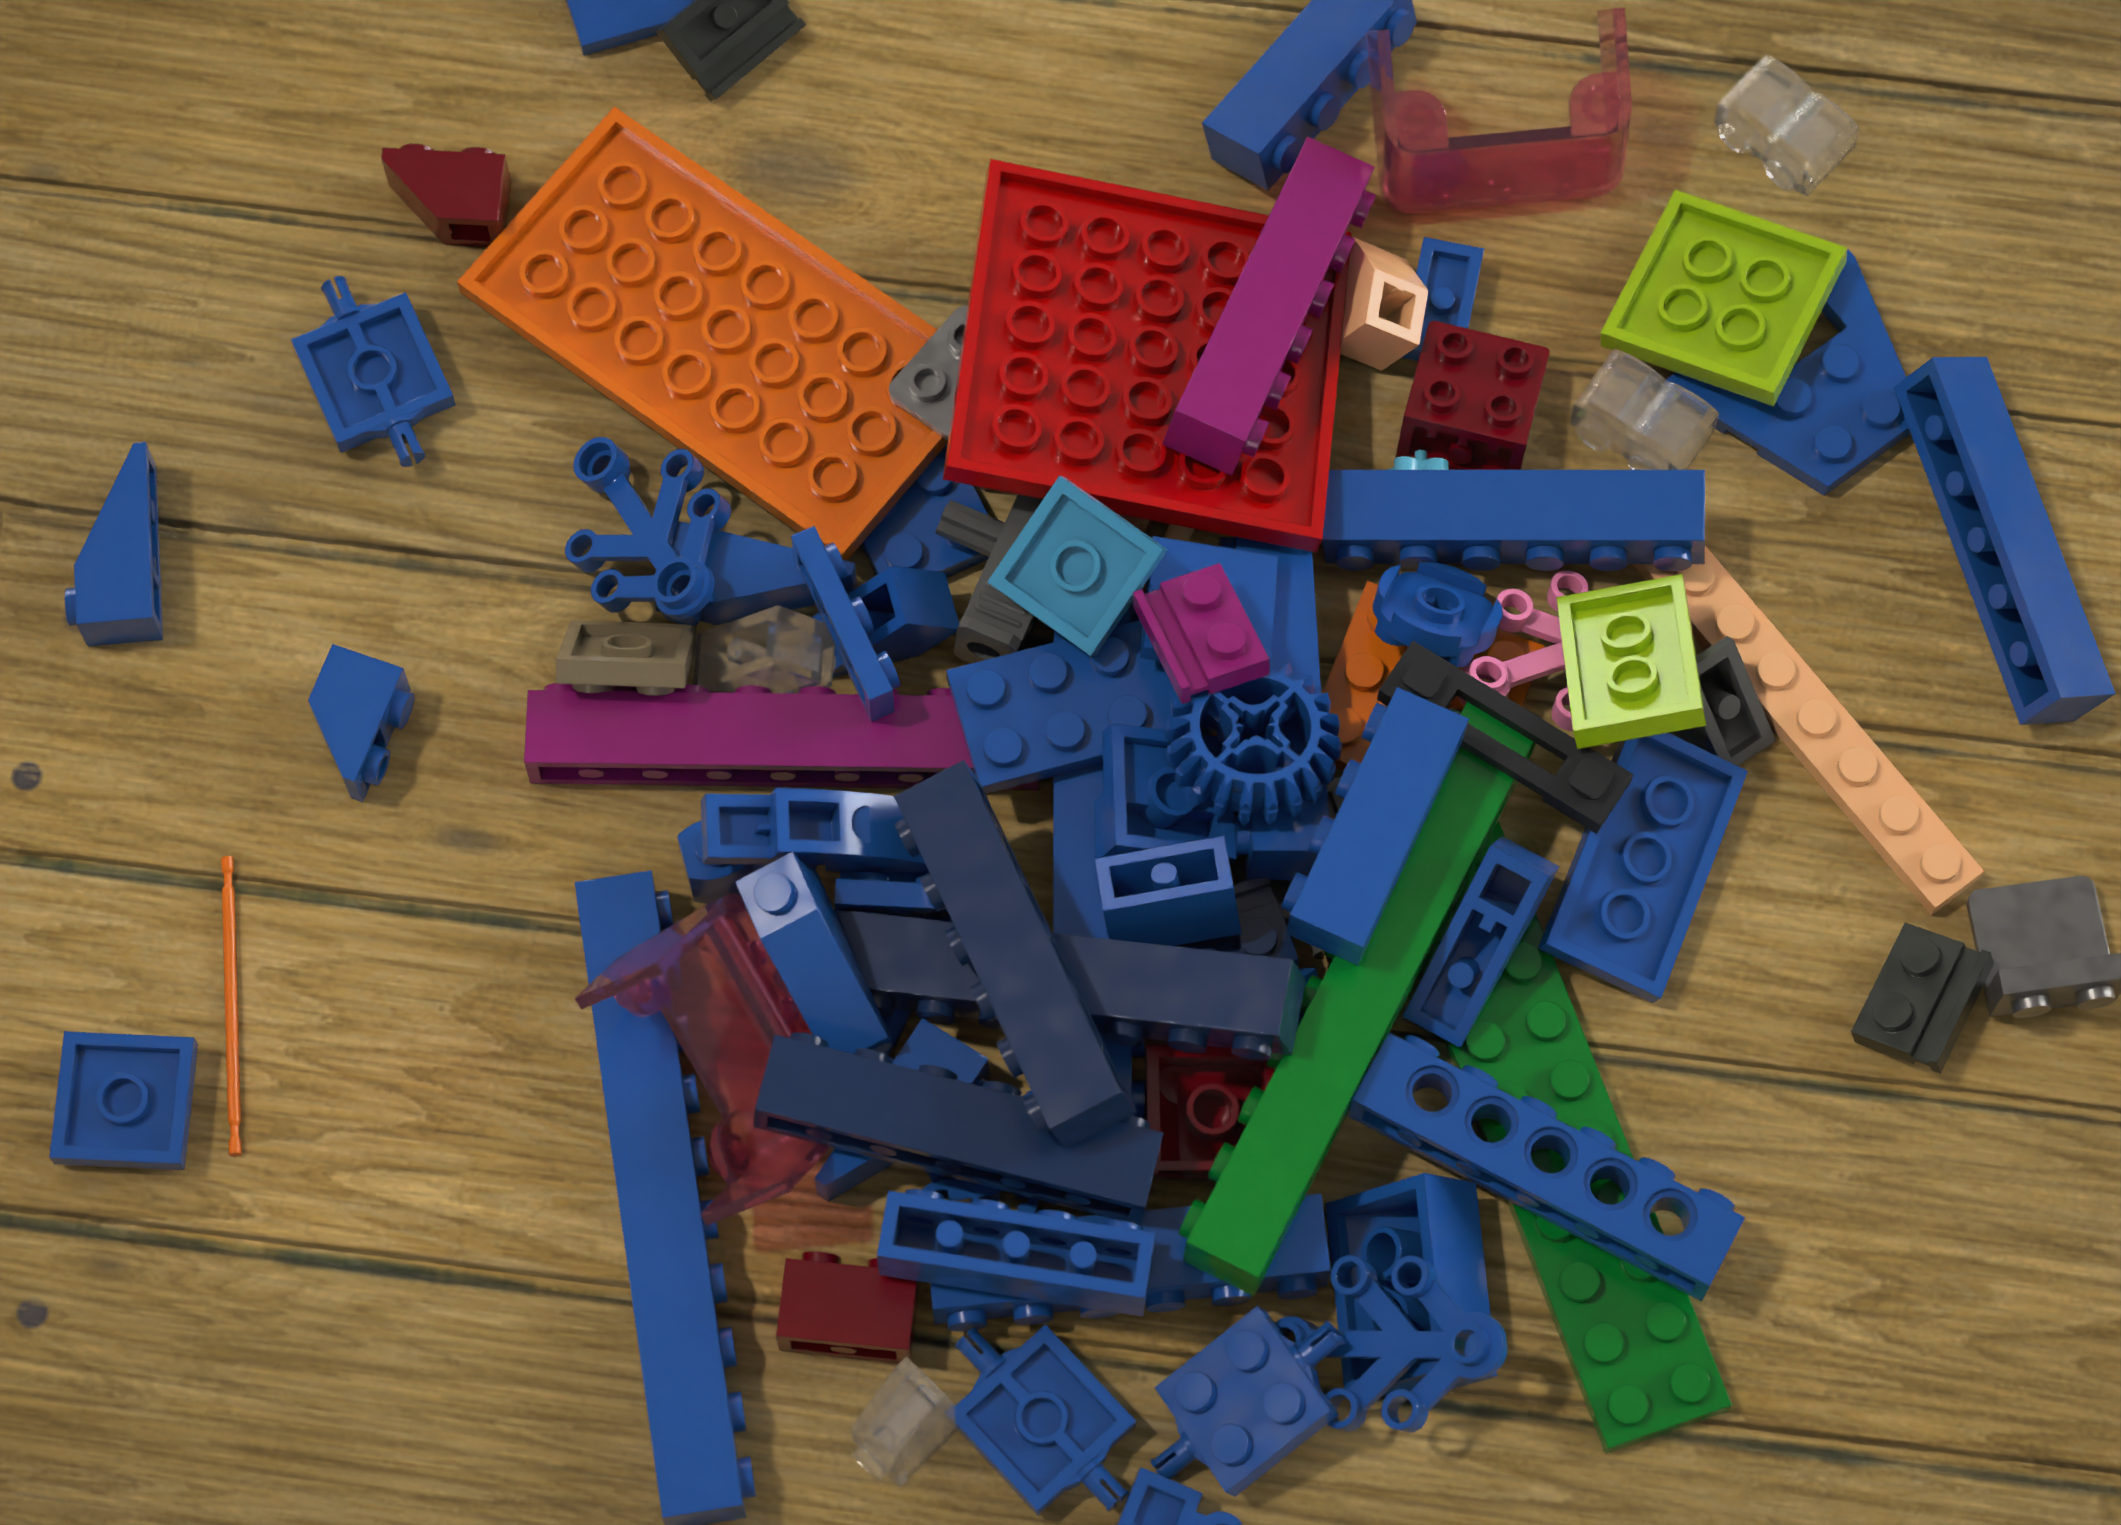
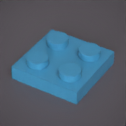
[987,476,1168,656]

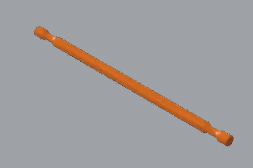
[221,856,242,1157]

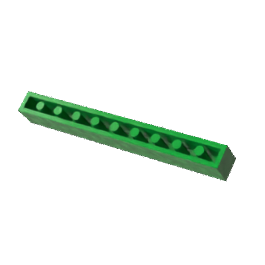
[1178,702,1536,1296]

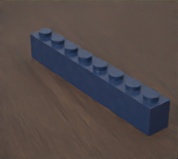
[775,909,1306,1061]

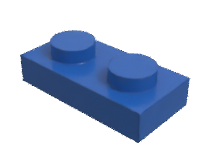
[1401,237,1484,361]

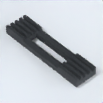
[1377,641,1634,834]

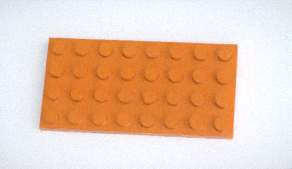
[457,106,948,561]

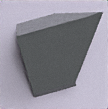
[1669,636,1776,766]

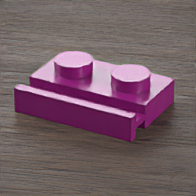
[1133,563,1270,704]

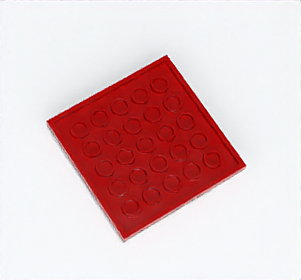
[943,159,1352,553]

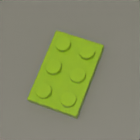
[1556,574,1707,749]

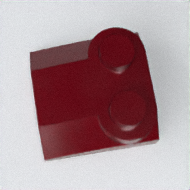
[1144,1044,1275,1181]

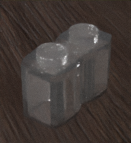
[1714,55,1860,196]
[1570,349,1719,470]

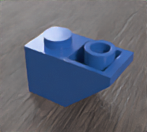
[308,644,415,802]

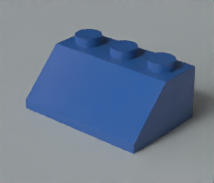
[1326,1173,1497,1396]

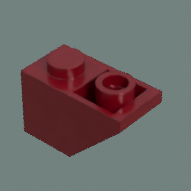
[381,144,511,247]

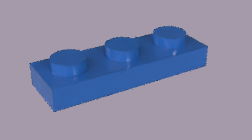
[791,526,900,722]

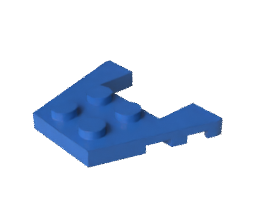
[1660,249,1911,496]

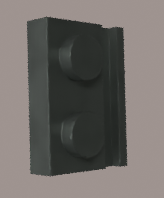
[655,0,806,101]
[1851,922,1994,1074]

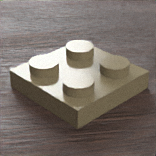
[556,620,696,695]

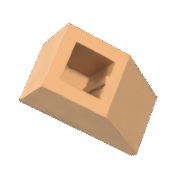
[1340,237,1428,371]

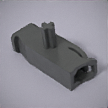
[935,494,1043,664]

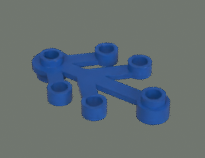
[565,437,731,619]
[1275,1255,1508,1433]

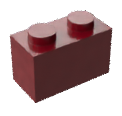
[776,1251,920,1364]

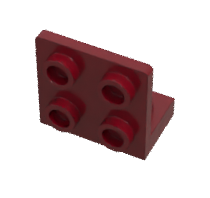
[1395,321,1550,470]

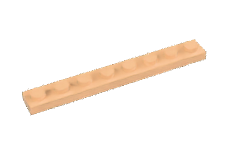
[1632,546,1984,916]

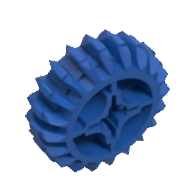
[1165,661,1342,827]

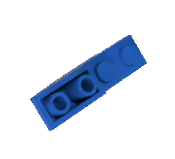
[701,788,929,872]

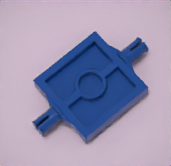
[291,276,456,467]
[1150,1306,1345,1497]
[947,1324,1136,1516]

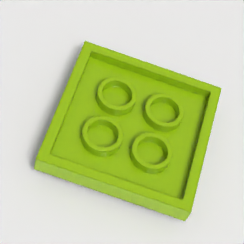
[1600,190,1847,406]

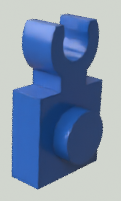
[1116,1467,1242,1525]

